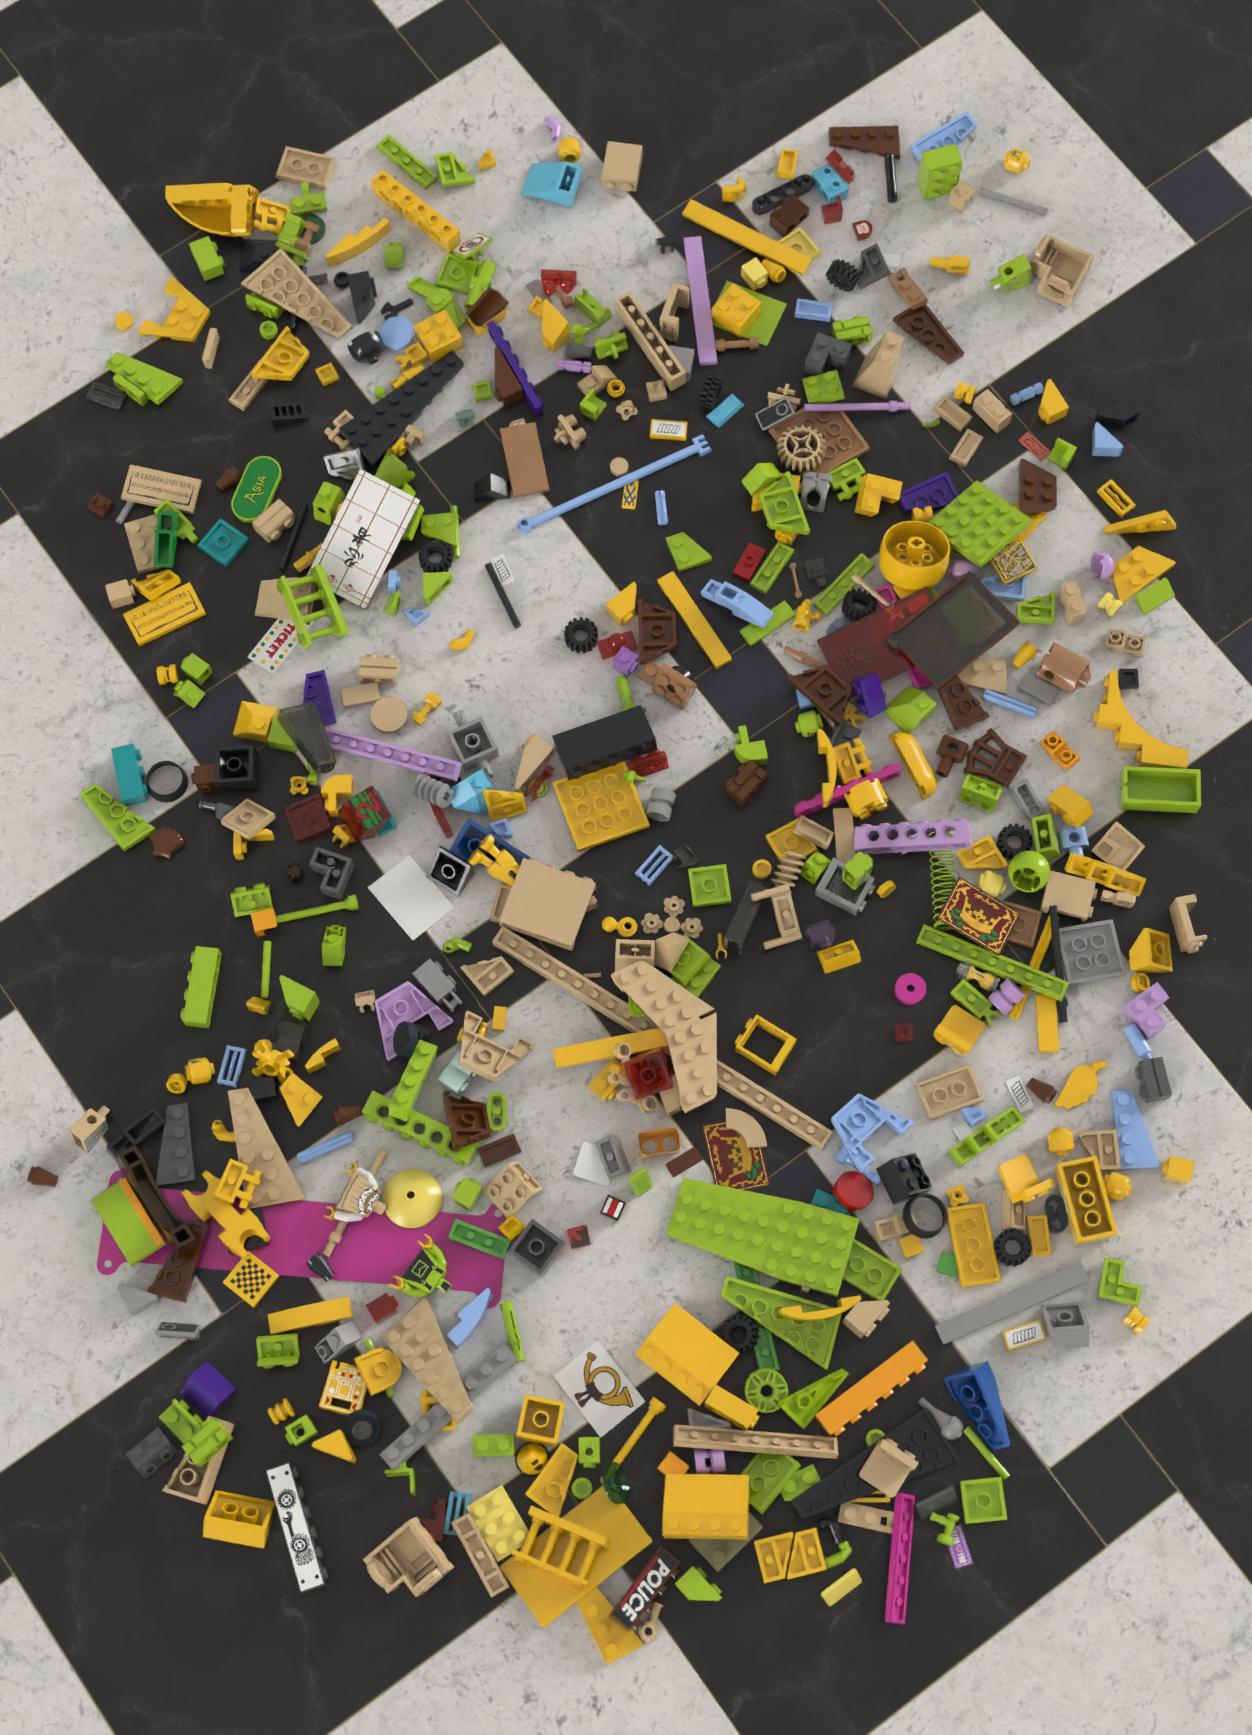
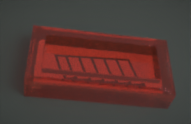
[430,803,453,839]

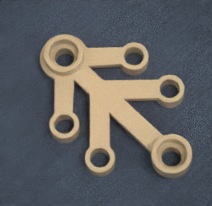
[607,1042,660,1114]

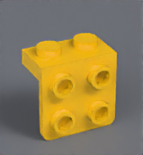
[933,1005,986,1057]
[998,1154,1055,1203]

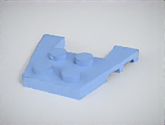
[831,1093,914,1173]

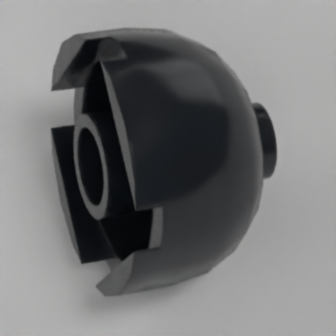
[347,331,384,365]

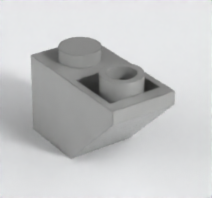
[314,1321,362,1364]

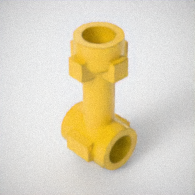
[411,692,442,726]

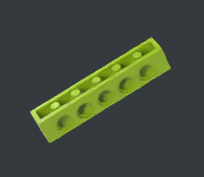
[362,1091,480,1166]

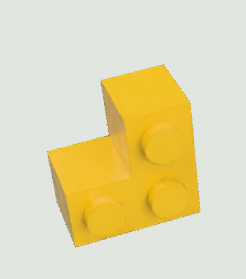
[855,473,903,517]

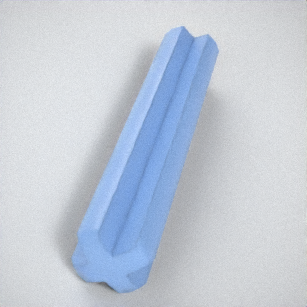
[983,689,1037,717]
[297,1131,354,1164]

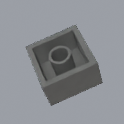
[508,1219,566,1278]

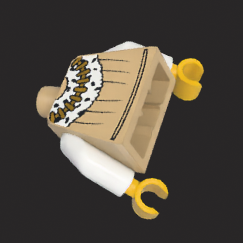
[324,1162,387,1222]

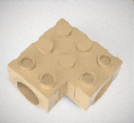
[1030,234,1094,308]
[363,1517,454,1597]

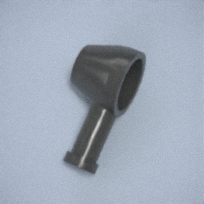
[199,799,235,820]

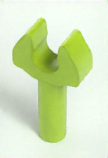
[570,321,599,343]

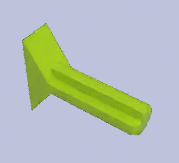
[616,676,646,712]

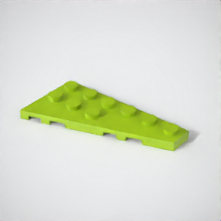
[720,1276,842,1370]

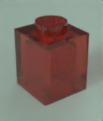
[366,1293,399,1325]

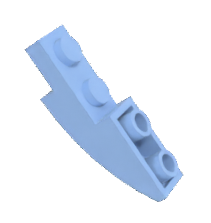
[701,579,774,629]

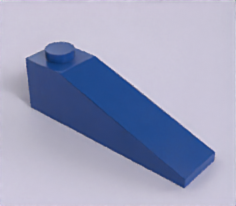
[449,817,531,874]
[943,1361,1010,1451]

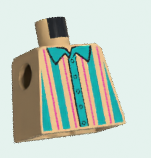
[69,1106,112,1154]

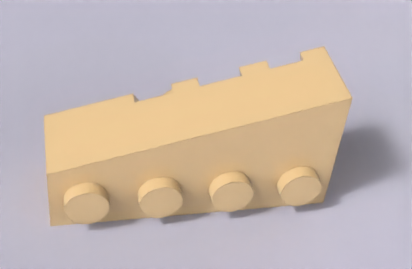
[162,1416,234,1505]

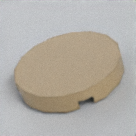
[370,697,408,734]

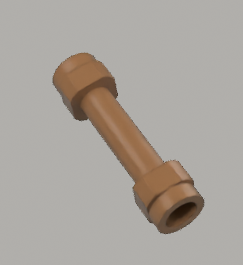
[715,337,759,352]

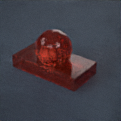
[596,630,638,660]

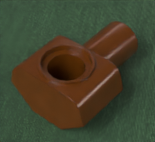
[935,735,969,778]

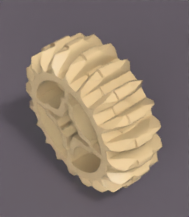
[777,424,826,473]

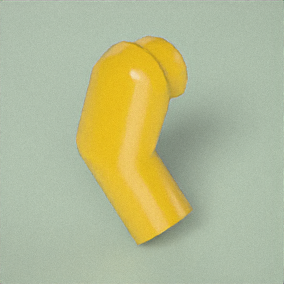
[449,629,475,651]

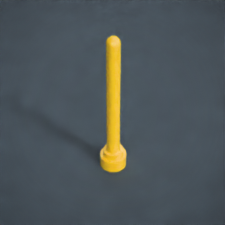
[600,1397,667,1484]

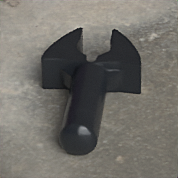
[381,298,414,320]

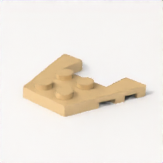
[458,1011,535,1082]

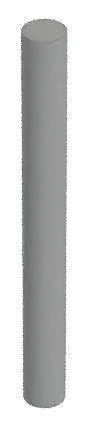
[979,187,1048,215]

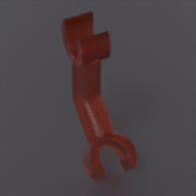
[524,765,555,801]

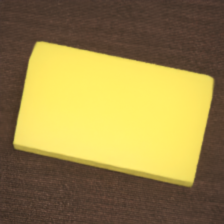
[820,1568,862,1606]

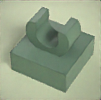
[455,408,475,428]

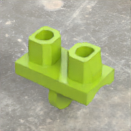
[594,331,628,360]

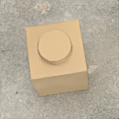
[949,180,976,213]
[105,579,136,609]

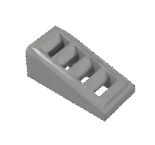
[1008,778,1046,821]

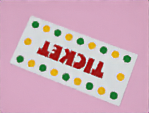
[247,618,315,674]

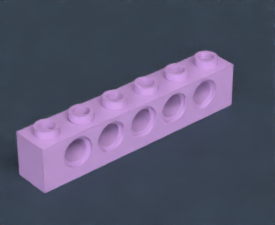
[854,818,972,854]

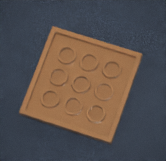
[769,401,870,476]

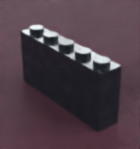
[552,705,658,780]

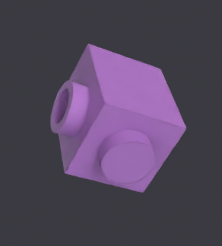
[612,646,639,678]

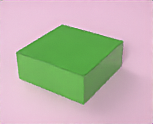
[936,1252,961,1278]

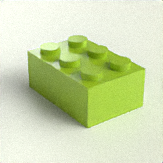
[917,143,963,200]

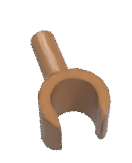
[553,289,574,309]

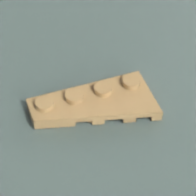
[947,658,1007,696]

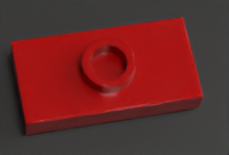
[733,542,766,582]

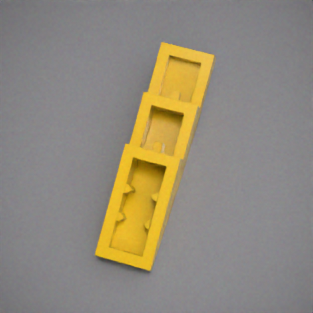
[325,217,391,267]
[1064,852,1146,897]
[268,1297,353,1335]

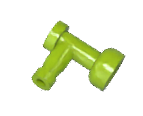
[930,1512,960,1547]

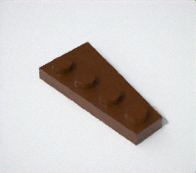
[829,126,900,160]
[893,304,964,365]
[926,655,990,731]

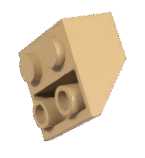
[615,939,655,972]
[842,1300,890,1339]

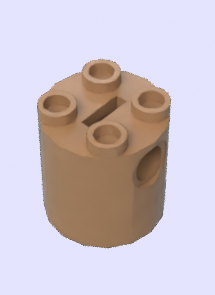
[1035,642,1092,695]

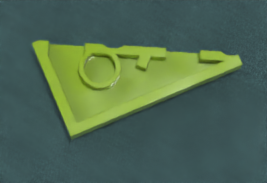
[777,1368,849,1429]

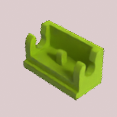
[574,288,612,327]

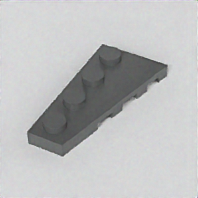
[156,1103,196,1187]

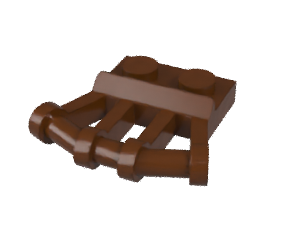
[963,728,1027,789]

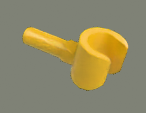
[715,933,727,959]

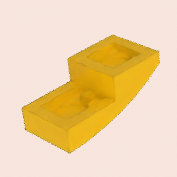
[305,1038,341,1074]

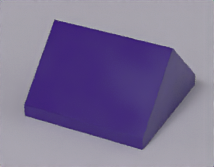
[180,1362,238,1418]

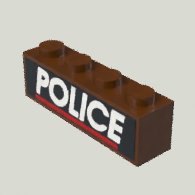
[608,1546,680,1632]

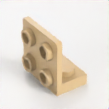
[483,1160,544,1219]

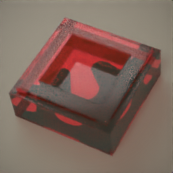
[567,1225,591,1250]

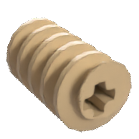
[771,851,807,893]

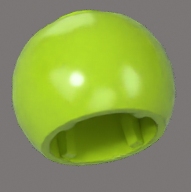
[1008,850,1050,892]

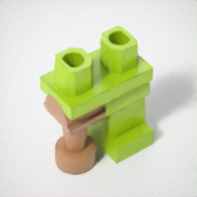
[275,212,320,268]

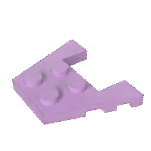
[374,981,454,1061]

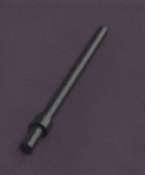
[1049,905,1068,1023]

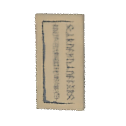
[121,465,202,515]

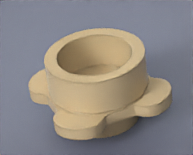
[616,400,638,420]

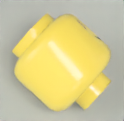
[976,870,1006,898]

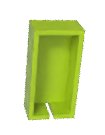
[1120,766,1201,813]

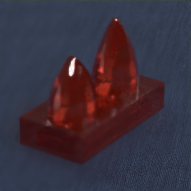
[541,269,577,297]
[629,750,669,777]

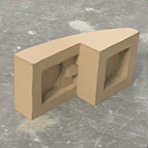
[871,1211,917,1243]

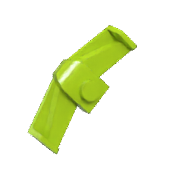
[407,276,468,331]

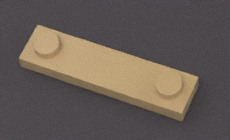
[451,1512,510,1598]

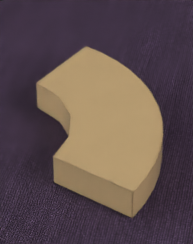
[726,1108,767,1148]

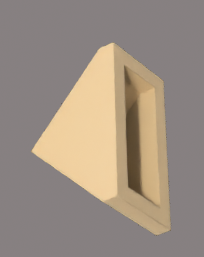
[654,932,690,972]

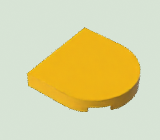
[354,1348,402,1396]

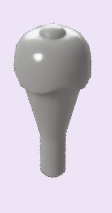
[918,1398,963,1440]

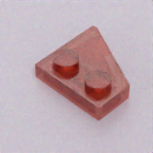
[825,149,856,184]

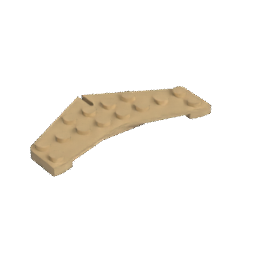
[611,961,717,1113]

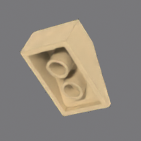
[255,577,316,620]

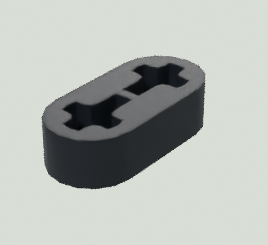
[1045,1194,1067,1234]

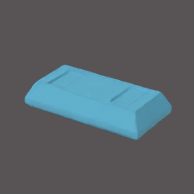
[706,393,744,428]

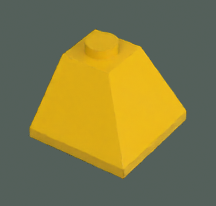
[542,299,570,353]
[233,701,279,743]
[1129,928,1173,973]

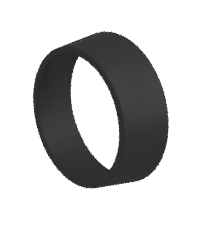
[146,761,188,803]
[903,1194,947,1239]

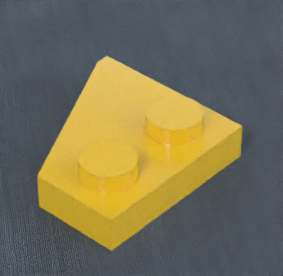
[130,570,181,601]
[482,789,528,823]
[956,835,1008,871]
[787,1528,827,1580]
[754,1531,793,1584]

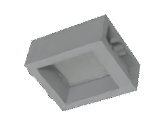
[815,857,876,916]

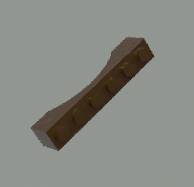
[118,1146,196,1258]

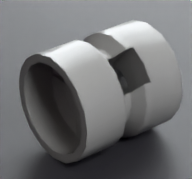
[646,787,676,821]

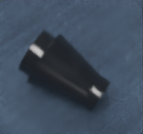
[306,1252,335,1282]

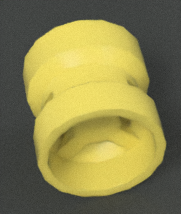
[1097,592,1124,618]

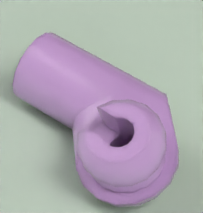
[544,116,561,141]

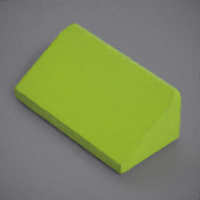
[1134,577,1175,615]

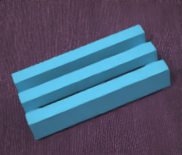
[444,1491,471,1536]

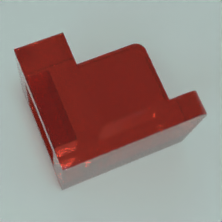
[821,195,843,224]

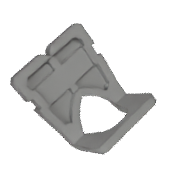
[800,471,832,512]

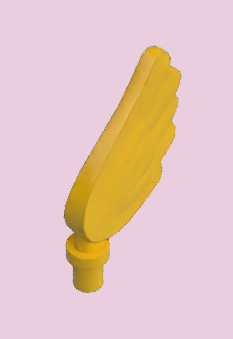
[1055,1060,1107,1109]

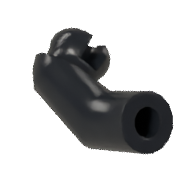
[818,1516,844,1544]

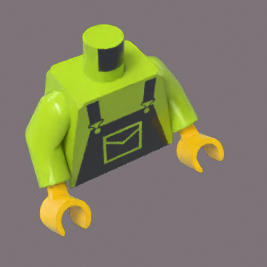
[389,1234,452,1297]

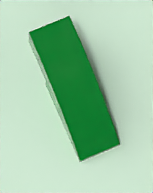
[154,511,179,568]

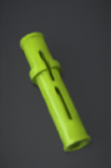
[499,1300,525,1363]

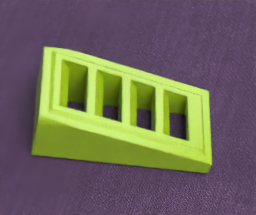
[628,1167,653,1197]

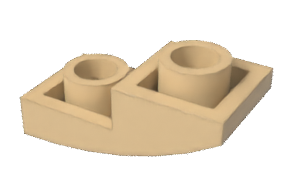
[1105,629,1147,657]

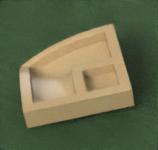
[1091,821,1145,870]

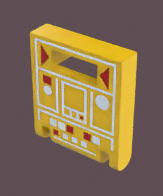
[319,1360,368,1416]

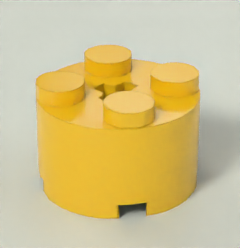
[844,778,889,820]

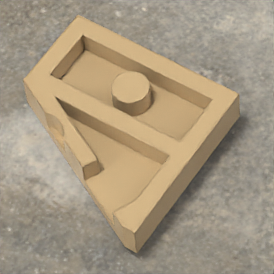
[460,956,514,997]

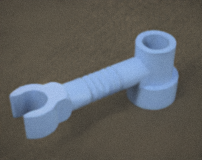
[835,1143,881,1186]

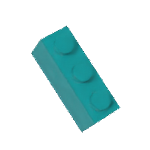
[111,744,149,806]

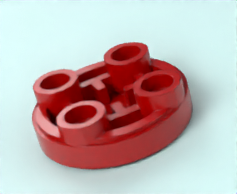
[832,1171,874,1212]

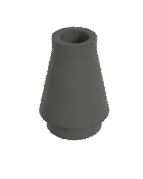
[565,341,592,359]

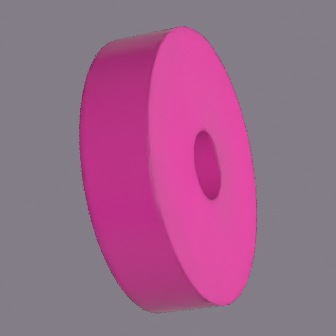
[894,973,926,1005]

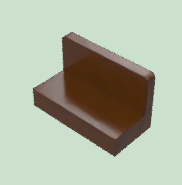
[466,287,509,326]

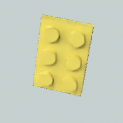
[466,1485,529,1562]

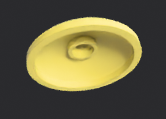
[382,1169,442,1229]

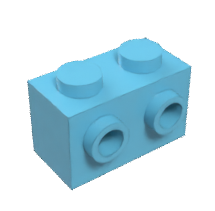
[812,162,849,207]

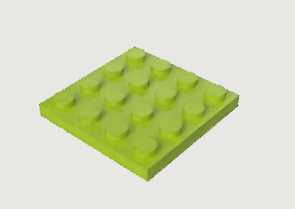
[928,480,1032,568]

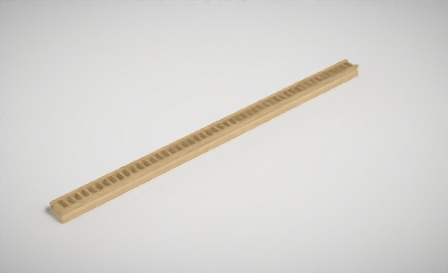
[492,926,833,1151]

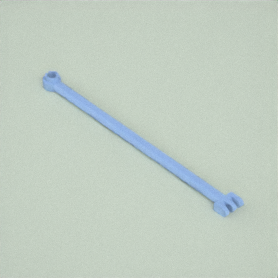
[517,435,712,534]

